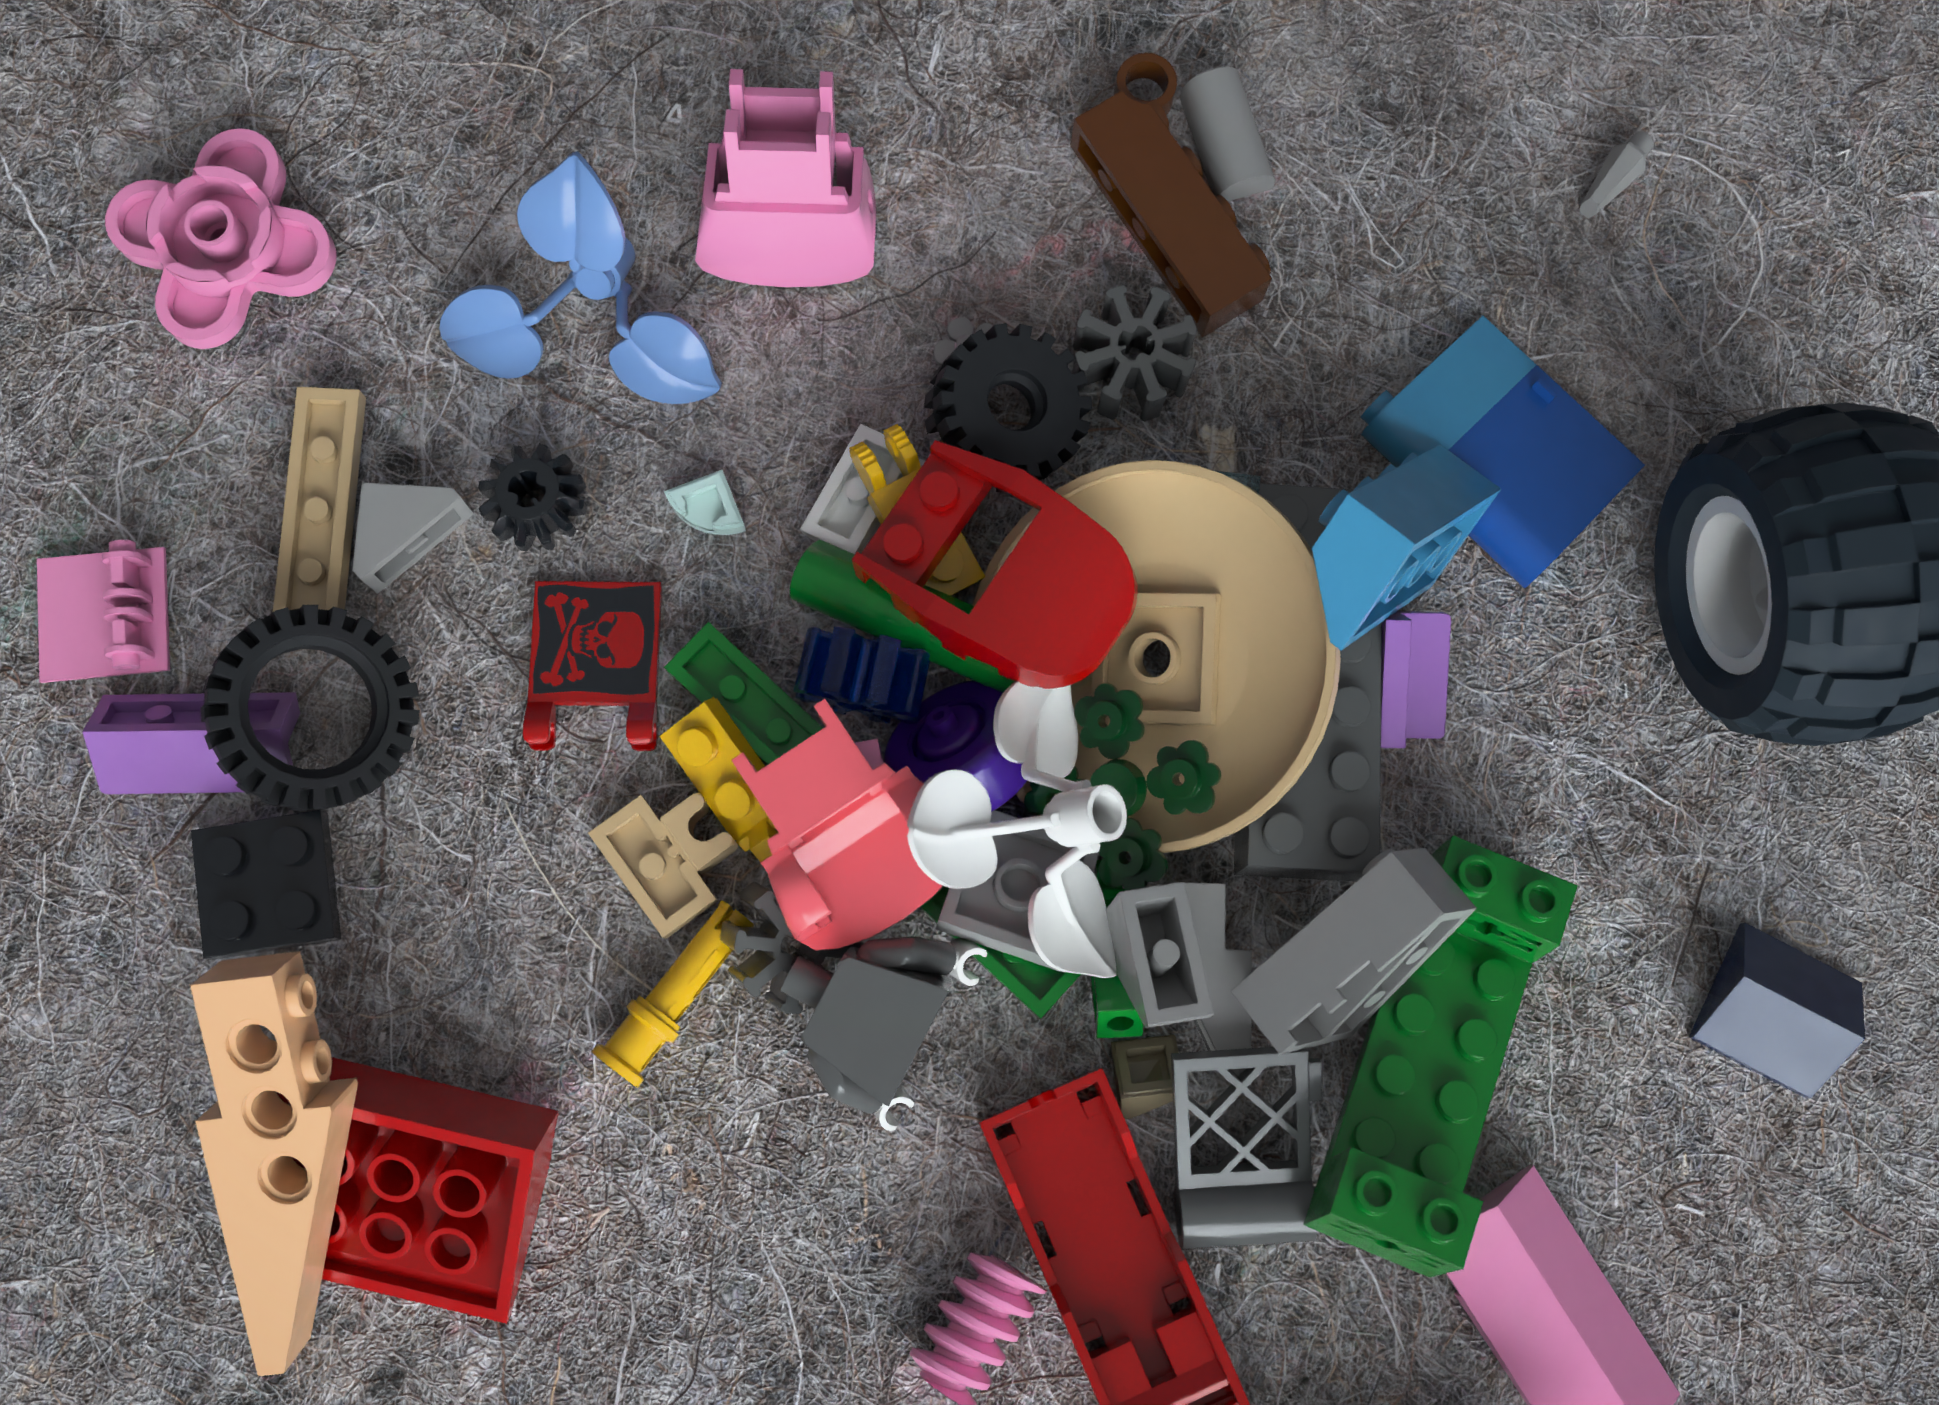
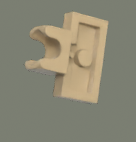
[588,793,739,939]

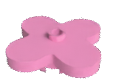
[105,128,337,349]

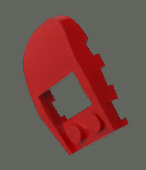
[852,440,1138,689]

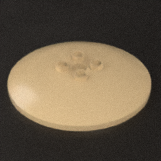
[966,460,1341,853]

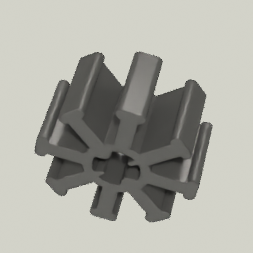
[1072,285,1197,421]
[720,882,864,1014]

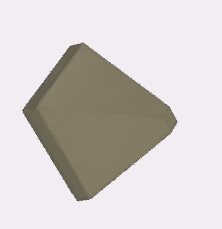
[1111,1035,1179,1119]

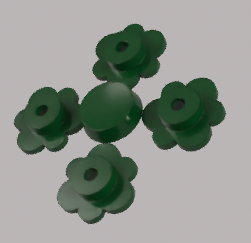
[1024,683,1221,891]

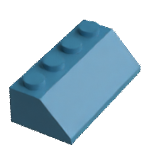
[1312,444,1501,650]

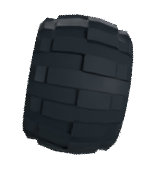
[1654,402,1939,746]

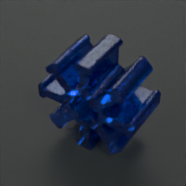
[793,626,930,724]

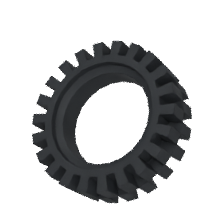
[201,605,420,811]

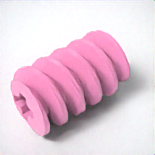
[909,1253,1047,1405]

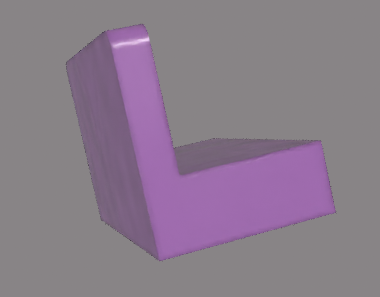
[1381,611,1451,748]

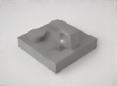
[936,810,1099,972]

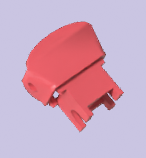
[731,699,943,951]

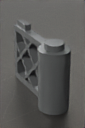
[1171,1047,1322,1250]

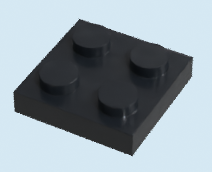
[191,810,342,960]

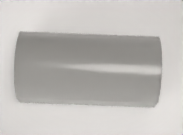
[1180,67,1275,201]

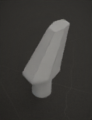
[1579,132,1654,219]

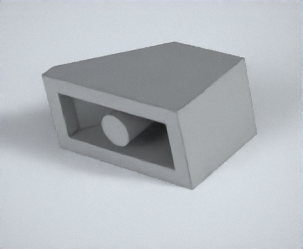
[1106,882,1214,1028]

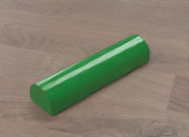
[790,539,1015,693]

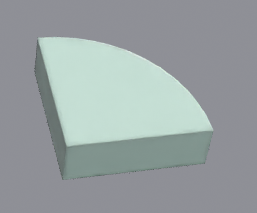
[664,470,746,535]

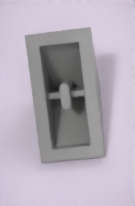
[352,482,474,594]

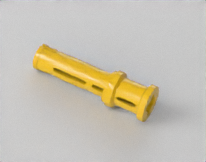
[591,900,754,1088]

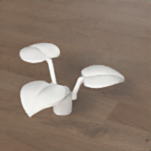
[907,681,1127,978]

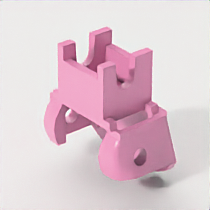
[695,69,876,287]

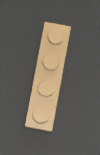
[273,387,366,611]

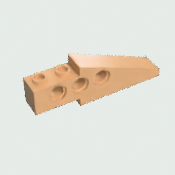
[190,951,358,1376]

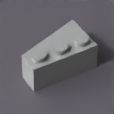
[1231,848,1477,1055]

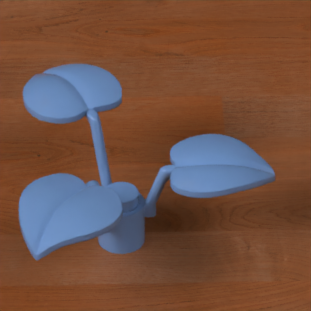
[439,151,722,404]

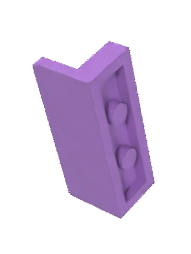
[82,692,300,794]

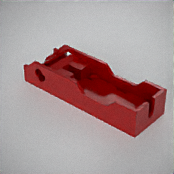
[977,1068,1250,1405]

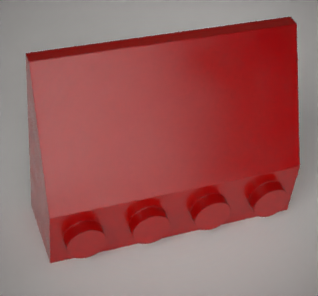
[276,1057,558,1324]

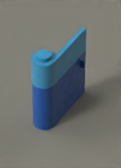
[1360,316,1645,588]

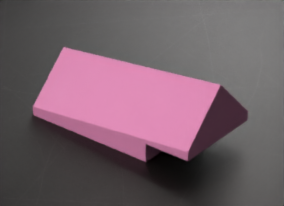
[1446,1165,1680,1405]

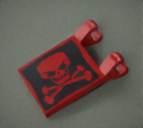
[523,581,662,751]

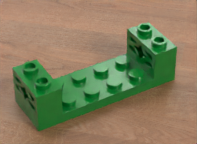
[1303,835,1578,1277]

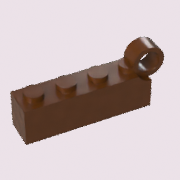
[1070,53,1272,338]

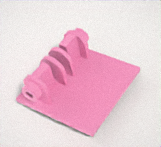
[37,540,170,683]

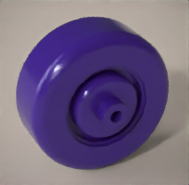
[883,680,1027,812]

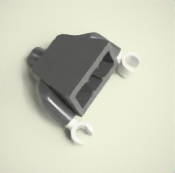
[780,936,987,1131]

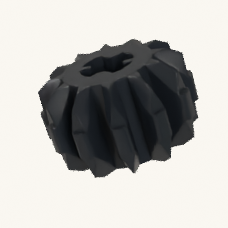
[478,443,587,552]

